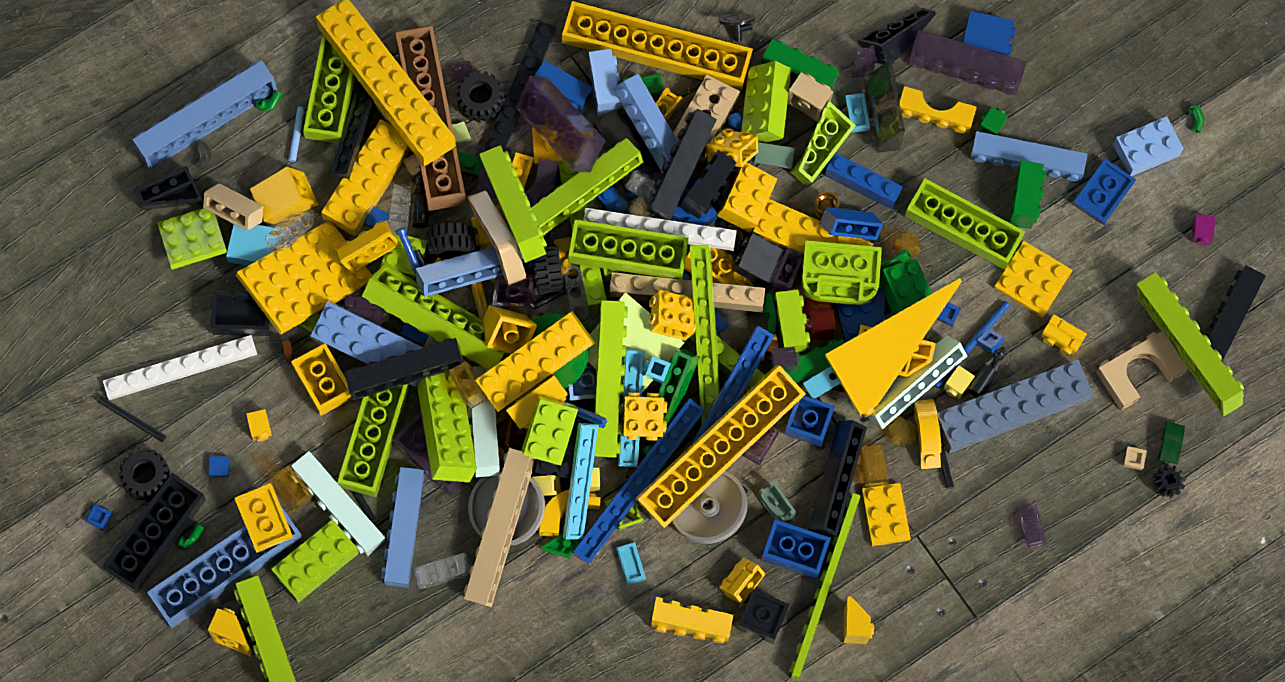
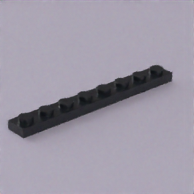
[483,21,557,152]

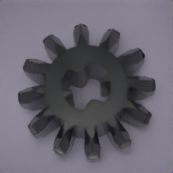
[1152,465,1186,498]

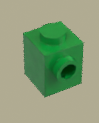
[979,107,1008,136]

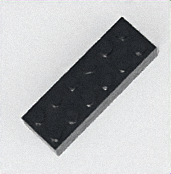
[101,473,206,594]

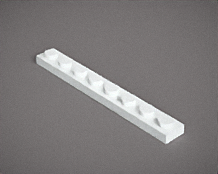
[583,208,737,251]
[103,335,257,400]

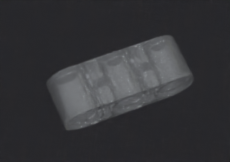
[625,170,656,199]
[389,183,413,236]
[265,211,314,250]
[563,265,588,321]
[413,553,471,589]

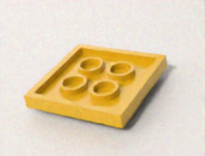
[994,241,1072,318]

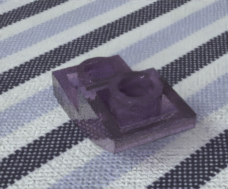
[1017,504,1047,548]

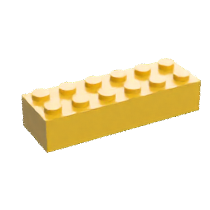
[321,119,411,237]
[753,199,873,261]
[476,311,595,412]

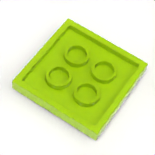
[157,208,227,270]

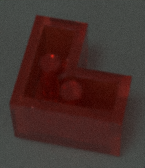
[803,298,836,341]

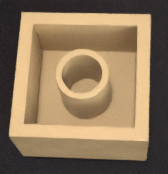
[787,72,833,122]

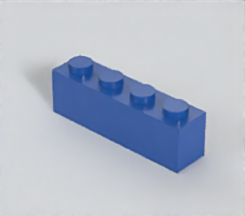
[825,153,903,209]

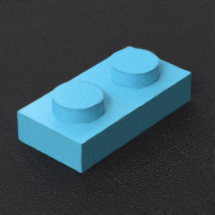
[845,93,870,133]

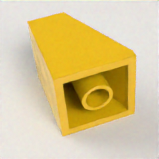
[250,167,319,224]
[482,305,537,354]

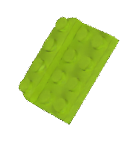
[801,240,882,305]

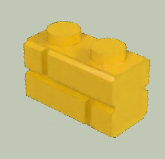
[1041,315,1087,356]
[719,557,766,605]

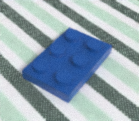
[1073,159,1136,225]

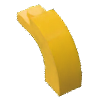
[914,399,941,469]
[539,490,600,537]

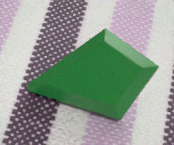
[541,533,580,559]

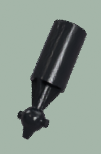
[411,171,429,228]
[967,347,1005,398]

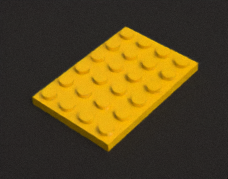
[236,221,373,335]

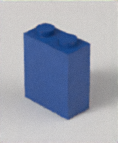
[961,11,1016,61]

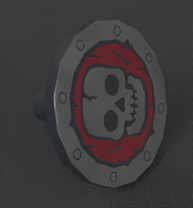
[719,13,755,41]

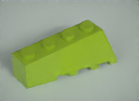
[790,101,856,184]

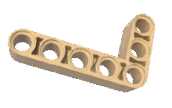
[467,190,526,285]

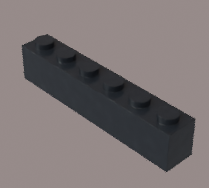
[645,108,717,220]
[1205,265,1266,361]
[344,338,465,400]
[808,420,867,536]

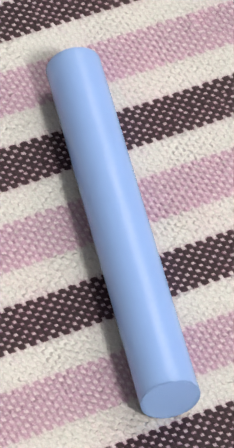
[288,107,305,162]

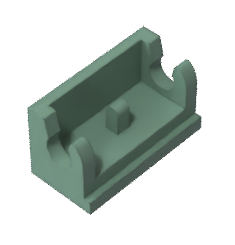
[754,142,795,169]
[757,480,796,523]

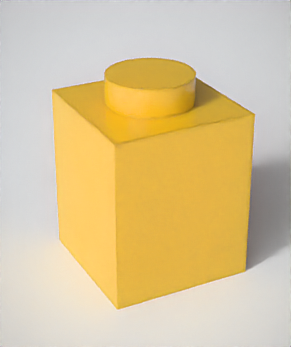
[246,409,272,441]

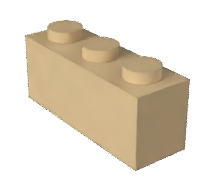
[203,183,263,231]

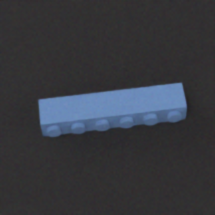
[613,74,696,174]
[970,131,1087,182]
[416,247,532,297]
[381,467,425,588]

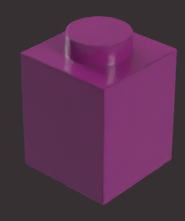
[1192,214,1215,245]

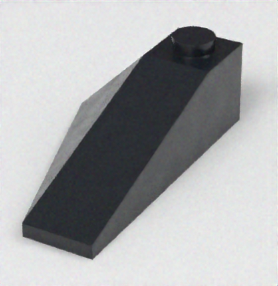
[857,8,936,66]

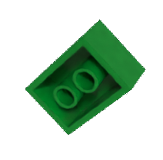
[1009,160,1046,229]
[879,259,932,316]

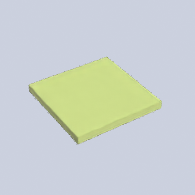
[587,292,684,392]

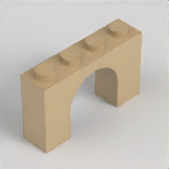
[1096,331,1188,411]

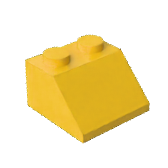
[843,596,874,644]

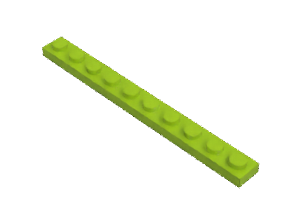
[690,244,720,424]
[789,493,860,681]

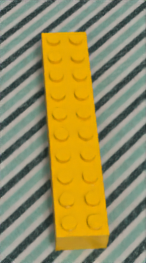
[316,0,456,167]
[562,1,753,91]
[635,365,805,528]

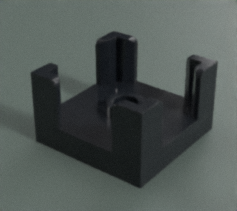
[737,589,790,644]

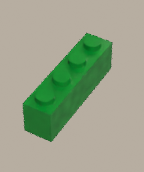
[761,39,839,90]
[774,339,844,386]
[659,349,700,428]

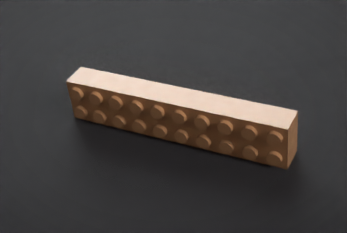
[396,26,466,211]

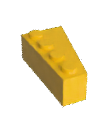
[651,597,733,643]

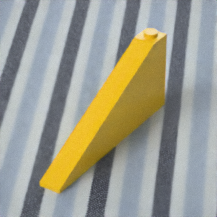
[825,278,962,417]

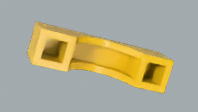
[897,86,976,134]

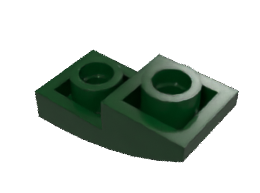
[1158,421,1185,465]

